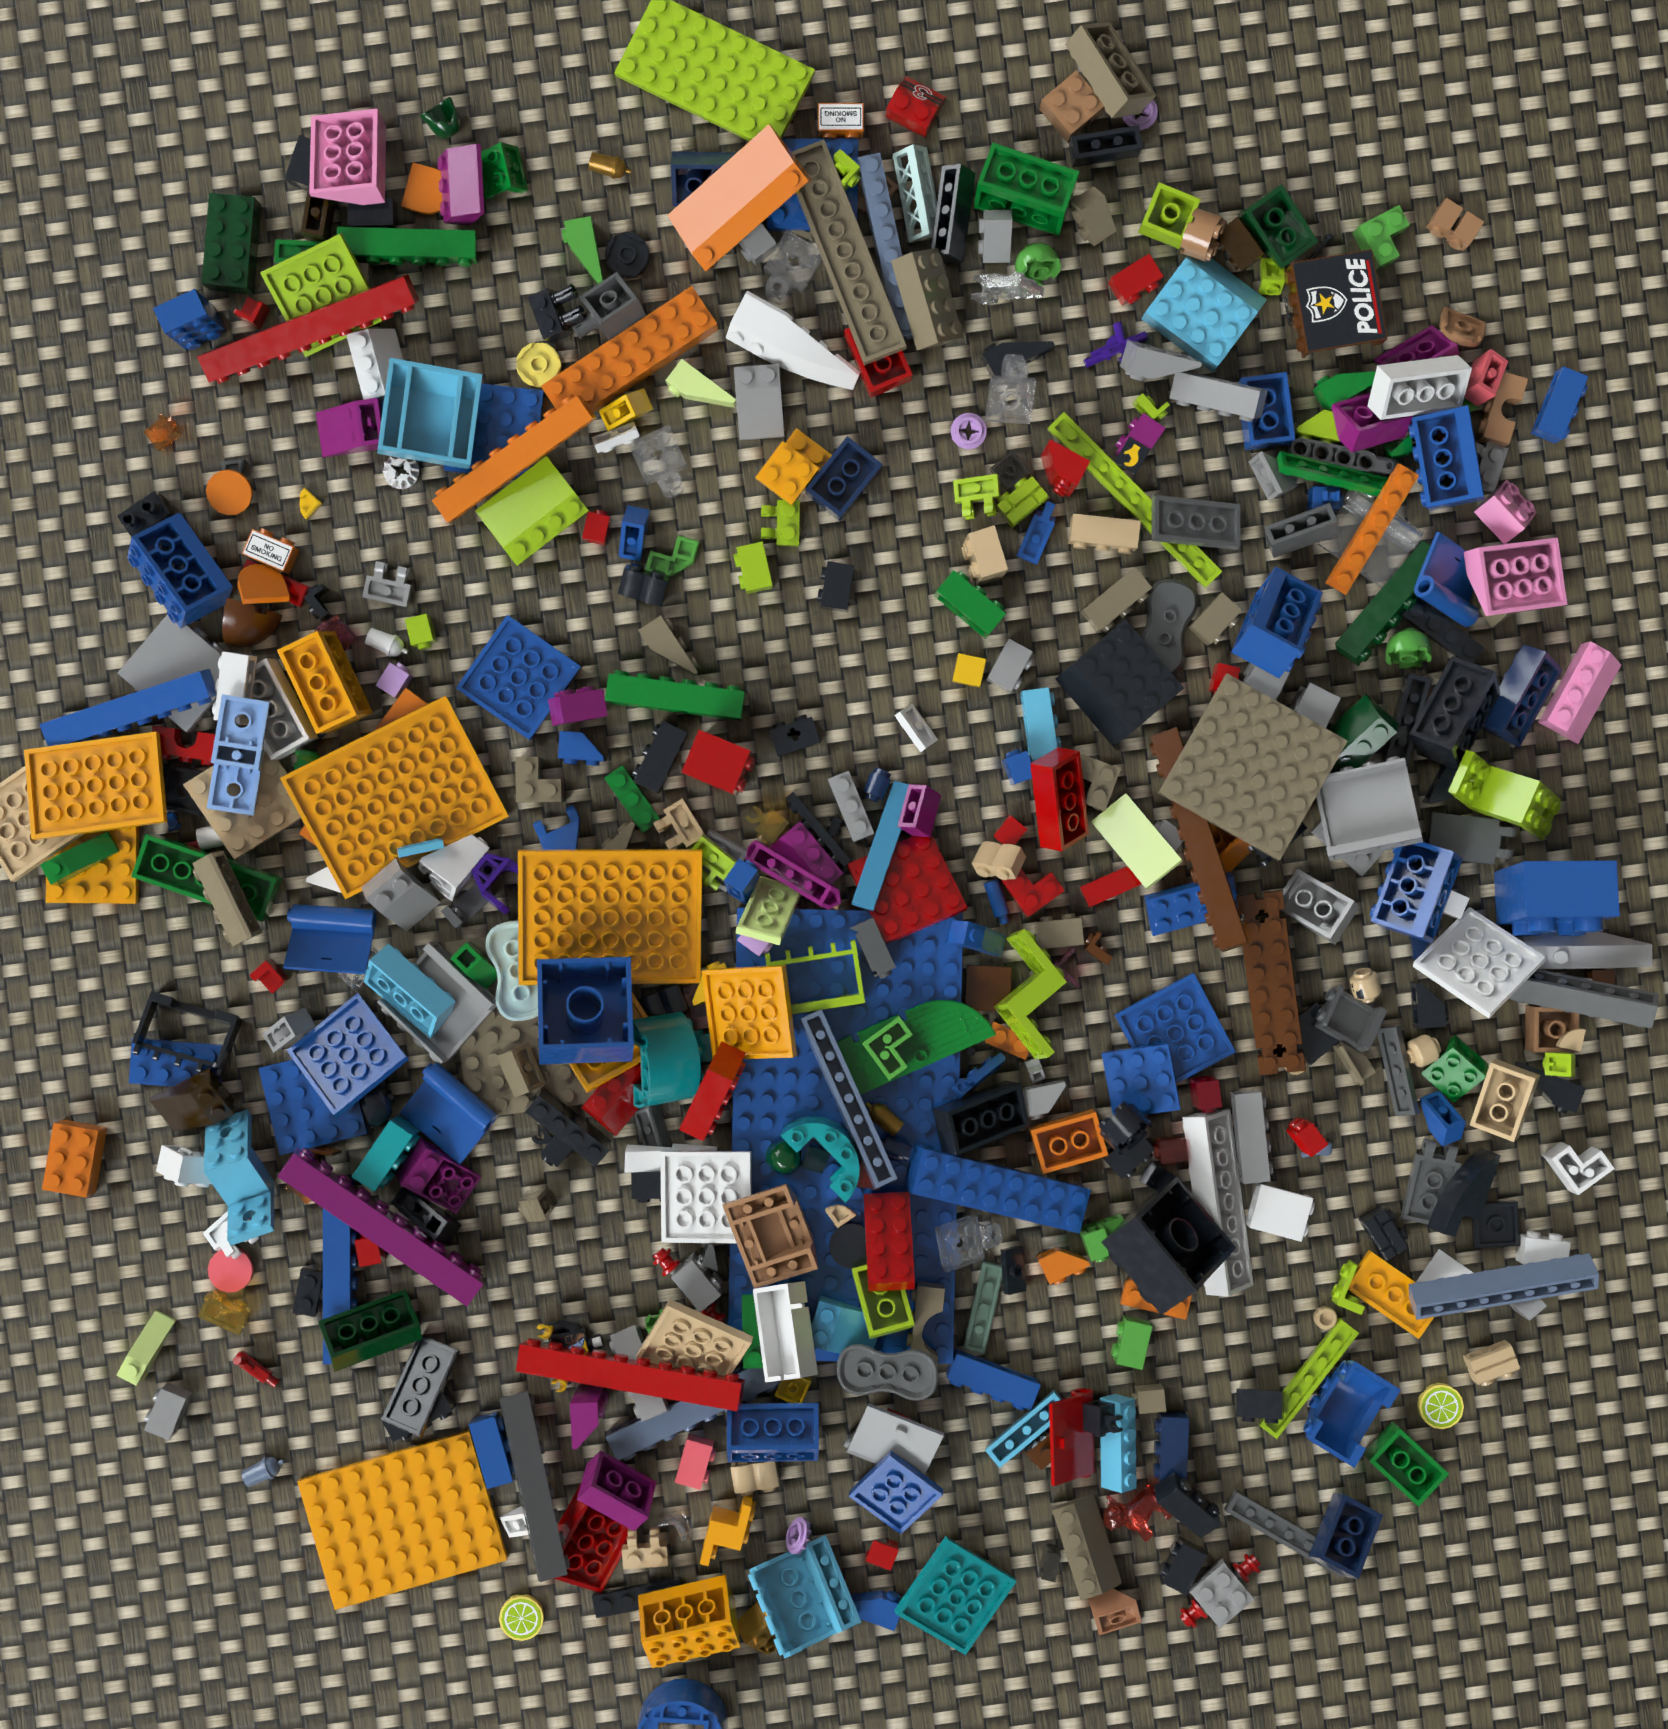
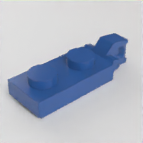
[1016,501,1056,565]
[951,1052,1006,1099]

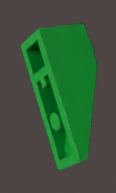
[1312,371,1376,411]
[40,832,120,885]
[742,1294,763,1369]

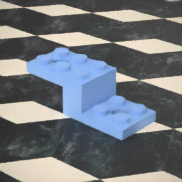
[207,694,270,816]

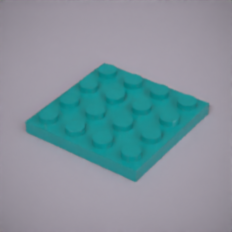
[894,1536,1017,1655]

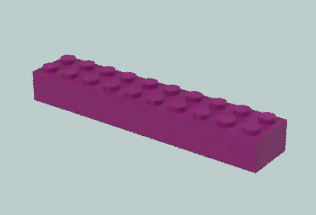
[277,1147,483,1306]

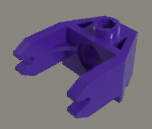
[472,853,518,915]

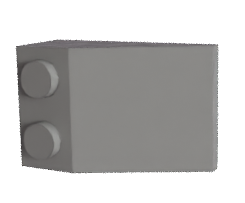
[1120,340,1202,381]
[734,364,784,440]
[361,858,441,931]
[1280,869,1359,945]

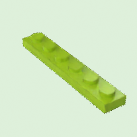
[1258,1318,1359,1439]

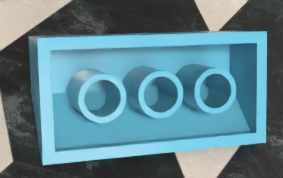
[364,944,456,1039]

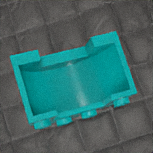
[633,1012,703,1108]
[781,1116,860,1203]

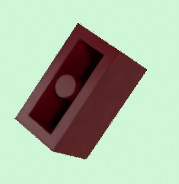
[1188,1075,1222,1113]

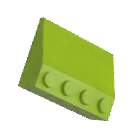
[475,456,589,566]

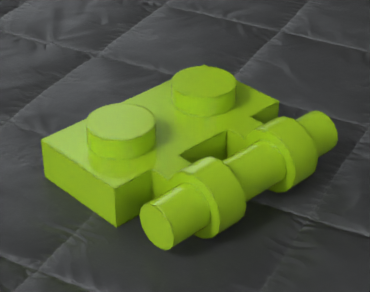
[692,834,737,891]

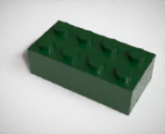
[201,193,262,295]

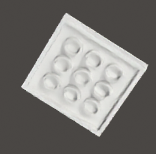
[1413,907,1546,1018]
[660,1151,752,1243]

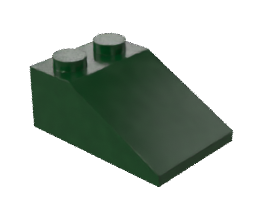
[1237,184,1318,269]

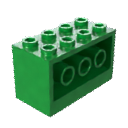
[974,142,1080,236]

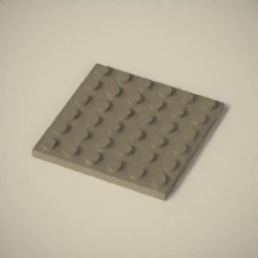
[1158,673,1348,861]

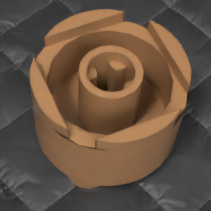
[1180,208,1227,262]

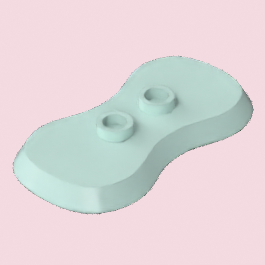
[486,921,538,1021]

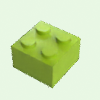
[1138,182,1201,249]

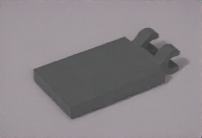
[1427,812,1516,864]
[1400,1138,1461,1224]

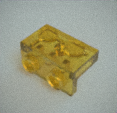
[198,1290,252,1335]

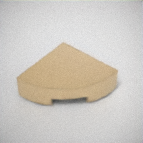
[1556,1029,1586,1052]
[825,1204,856,1228]

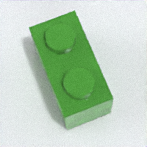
[1111,1315,1152,1370]

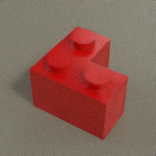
[1000,869,1065,917]

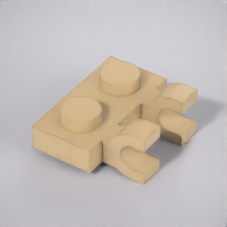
[653,799,706,849]
[622,1527,668,1569]

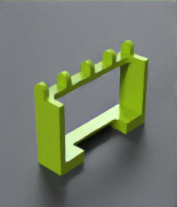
[765,939,865,1014]

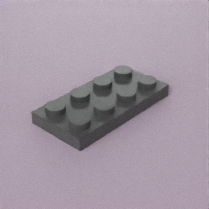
[1152,495,1240,550]

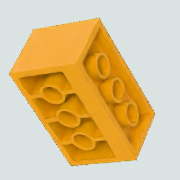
[277,631,373,734]
[638,1575,740,1668]

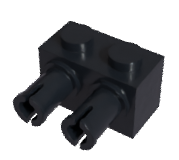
[527,284,586,343]
[117,491,175,537]

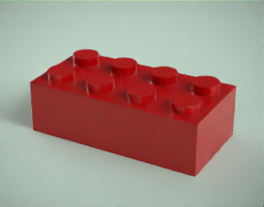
[1030,747,1089,852]
[679,1041,746,1141]
[864,1192,915,1292]

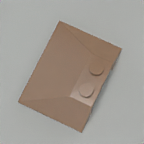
[722,1184,819,1289]

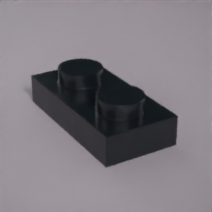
[293,1267,323,1317]

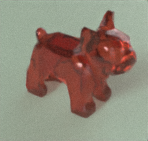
[1103,1484,1172,1542]

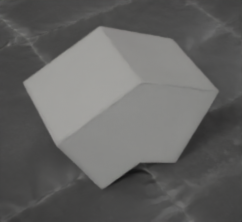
[1024,1058,1046,1083]

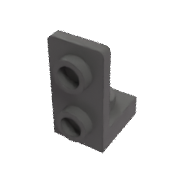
[441,883,488,928]

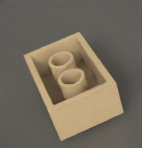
[961,525,1008,586]
[1470,1059,1540,1142]

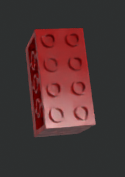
[681,730,756,796]

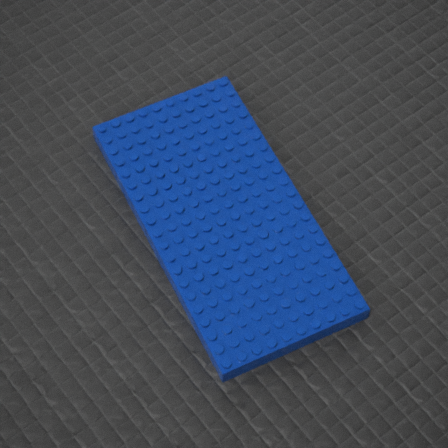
[728,907,963,1364]

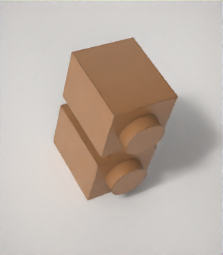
[1426,198,1484,251]

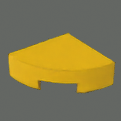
[299,488,323,520]

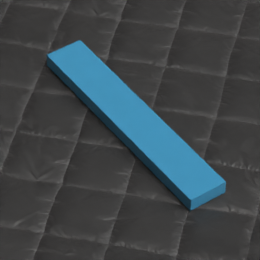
[852,780,908,911]

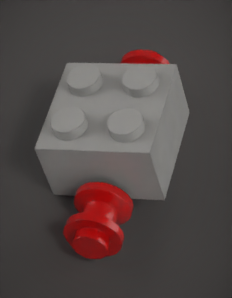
[652,1247,725,1323]
[1180,1553,1261,1628]

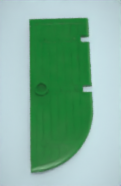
[836,1000,996,1095]

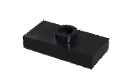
[1000,1246,1027,1295]

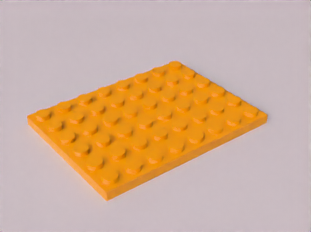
[280,696,509,899]
[518,849,702,985]
[297,1430,508,1610]

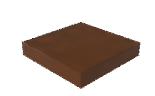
[965,965,1012,1011]

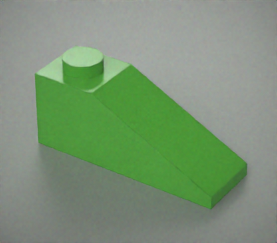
[561,216,604,285]

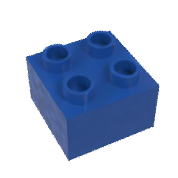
[1494,861,1620,937]
[537,957,634,1064]

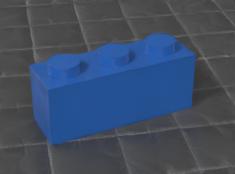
[1530,366,1588,444]
[469,1411,516,1489]

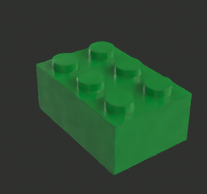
[934,570,1006,639]
[1363,1421,1449,1507]

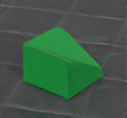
[1383,435,1413,459]

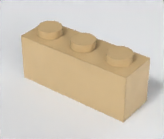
[1068,514,1141,554]

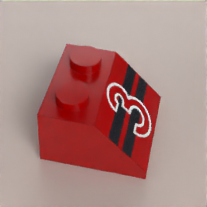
[886,76,946,138]

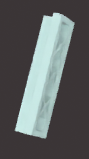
[893,144,937,243]

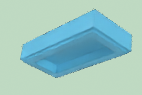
[397,838,444,858]

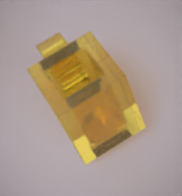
[745,806,790,844]

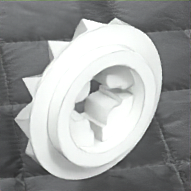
[382,456,419,489]

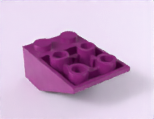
[316,398,382,458]
[396,1138,481,1214]

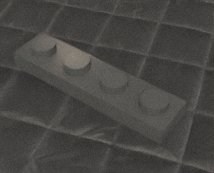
[1377,1025,1420,1116]

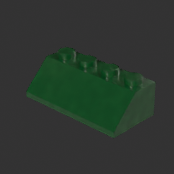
[1328,693,1399,773]
[318,1289,422,1372]

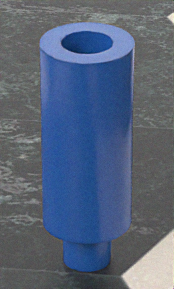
[984,879,1010,924]

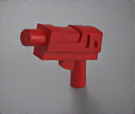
[233,1351,280,1387]

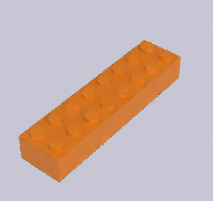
[541,286,718,413]

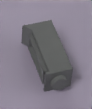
[849,917,896,979]

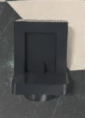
[304,584,333,621]
[1139,1161,1177,1191]

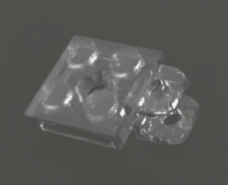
[764,230,822,305]
[971,272,1044,304]
[985,354,1037,424]
[628,425,688,499]
[935,1214,1003,1273]

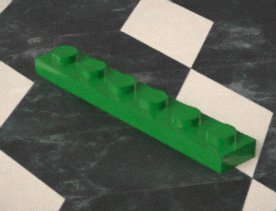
[1276,451,1408,502]

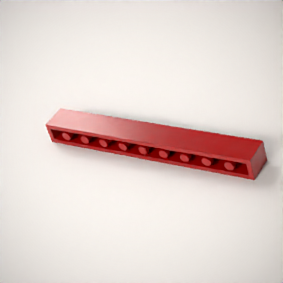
[197,274,420,384]
[516,1338,745,1411]

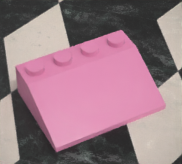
[309,108,386,205]
[1464,538,1567,616]

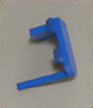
[165,812,181,832]

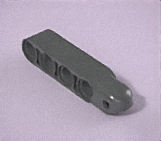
[1286,438,1398,477]

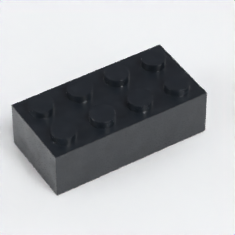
[932,1080,1030,1156]

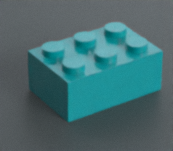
[352,1114,421,1192]

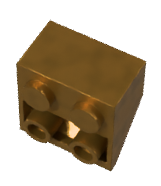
[737,1602,777,1655]

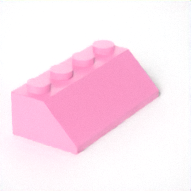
[1538,641,1621,744]

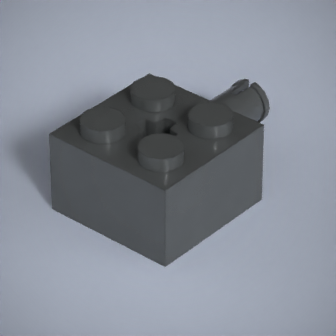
[572,272,646,340]

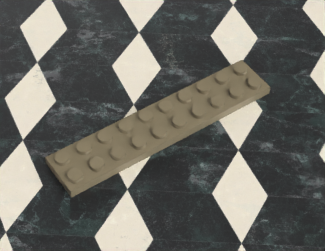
[792,139,907,365]

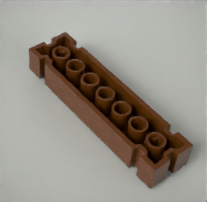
[1236,890,1306,1075]

